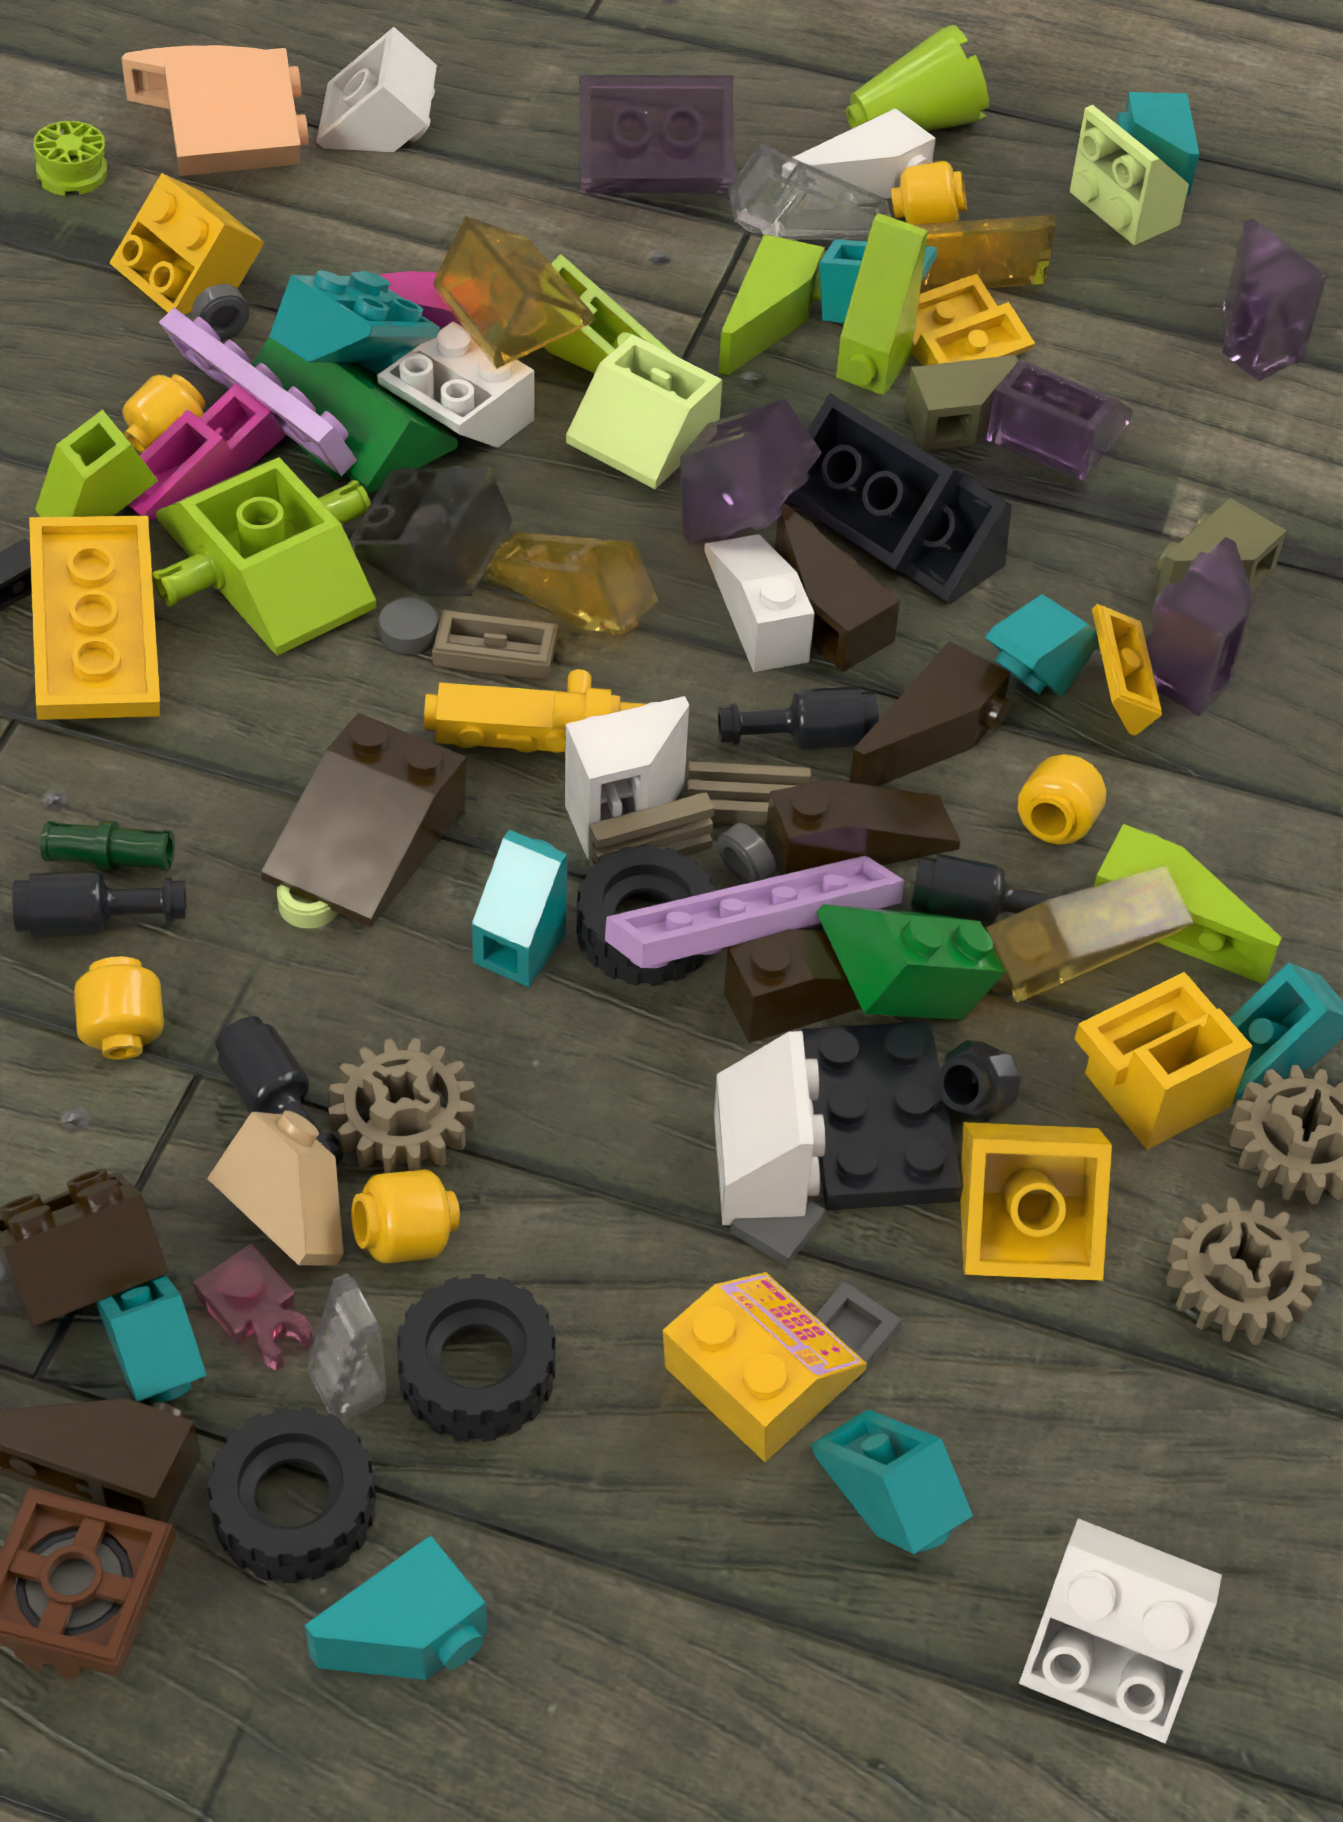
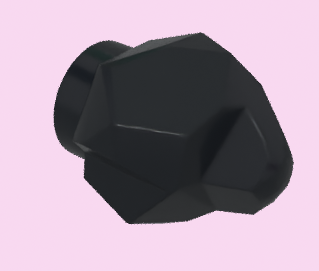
[937,1040,1022,1122]

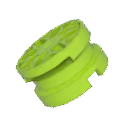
[33,121,107,196]

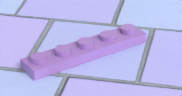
[159,308,357,476]
[605,855,905,968]

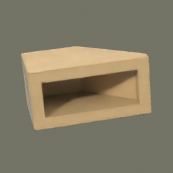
[207,1111,344,1266]

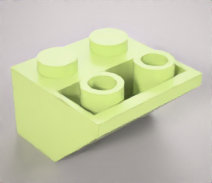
[1070,105,1189,245]
[566,334,722,489]

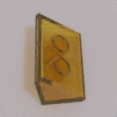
[914,214,1056,294]
[433,216,595,369]

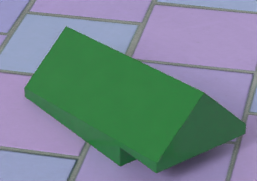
[252,337,458,495]

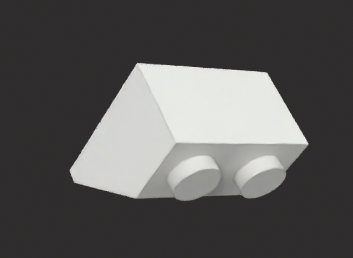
[316,27,437,152]

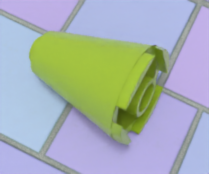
[846,25,989,131]

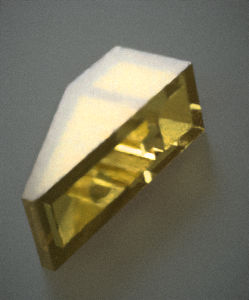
[479,532,659,635]
[987,866,1193,1003]

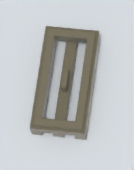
[432,610,558,681]
[687,761,811,826]
[589,792,715,867]

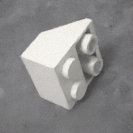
[377,321,534,448]
[565,696,689,860]
[714,1031,825,1225]
[1019,1519,1222,1744]

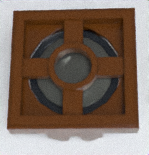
[0,1487,176,1680]

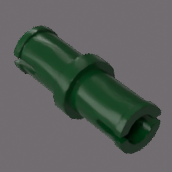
[40,820,175,871]

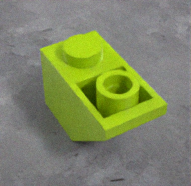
[35,409,158,517]

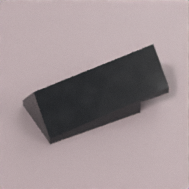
[773,393,1012,604]

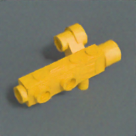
[424,669,645,753]

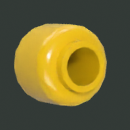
[891,161,967,231]
[122,374,206,453]
[1017,754,1107,845]
[74,956,164,1060]
[351,1170,460,1263]

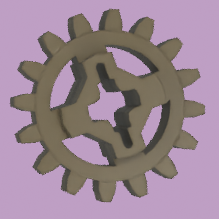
[328,1038,475,1174]
[1229,1065,1343,1204]
[1166,1197,1322,1345]

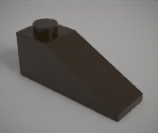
[849,641,1011,787]
[765,779,960,876]
[724,929,862,1043]
[0,1398,201,1523]

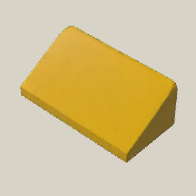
[1092,604,1162,736]

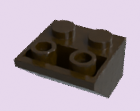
[0,1169,170,1327]

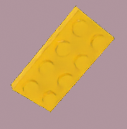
[29,516,160,720]

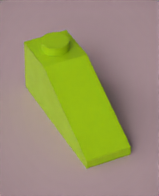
[836,213,928,395]
[718,234,825,375]
[509,254,674,374]
[1087,824,1282,985]

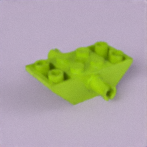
[152,457,376,656]

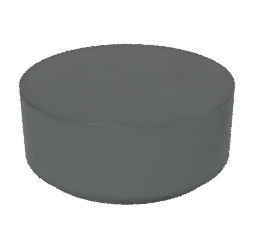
[192,284,249,339]
[379,598,438,654]
[717,822,776,884]

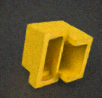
[1074,972,1252,1150]

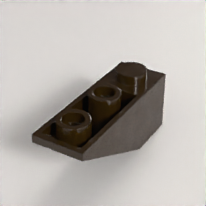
[775,503,900,672]

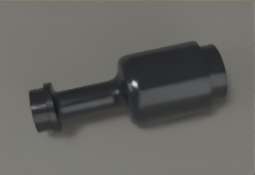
[718,686,879,750]
[911,853,1082,932]
[12,871,187,938]
[215,1016,343,1166]

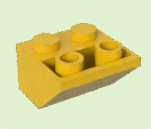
[110,173,265,315]

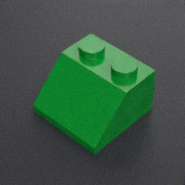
[816,904,1006,1020]

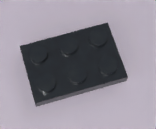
[801,1021,963,1210]

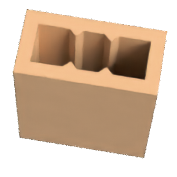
[164,48,309,176]

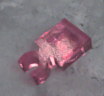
[194,1243,314,1371]

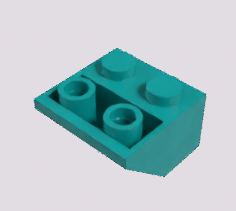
[269,270,440,363]

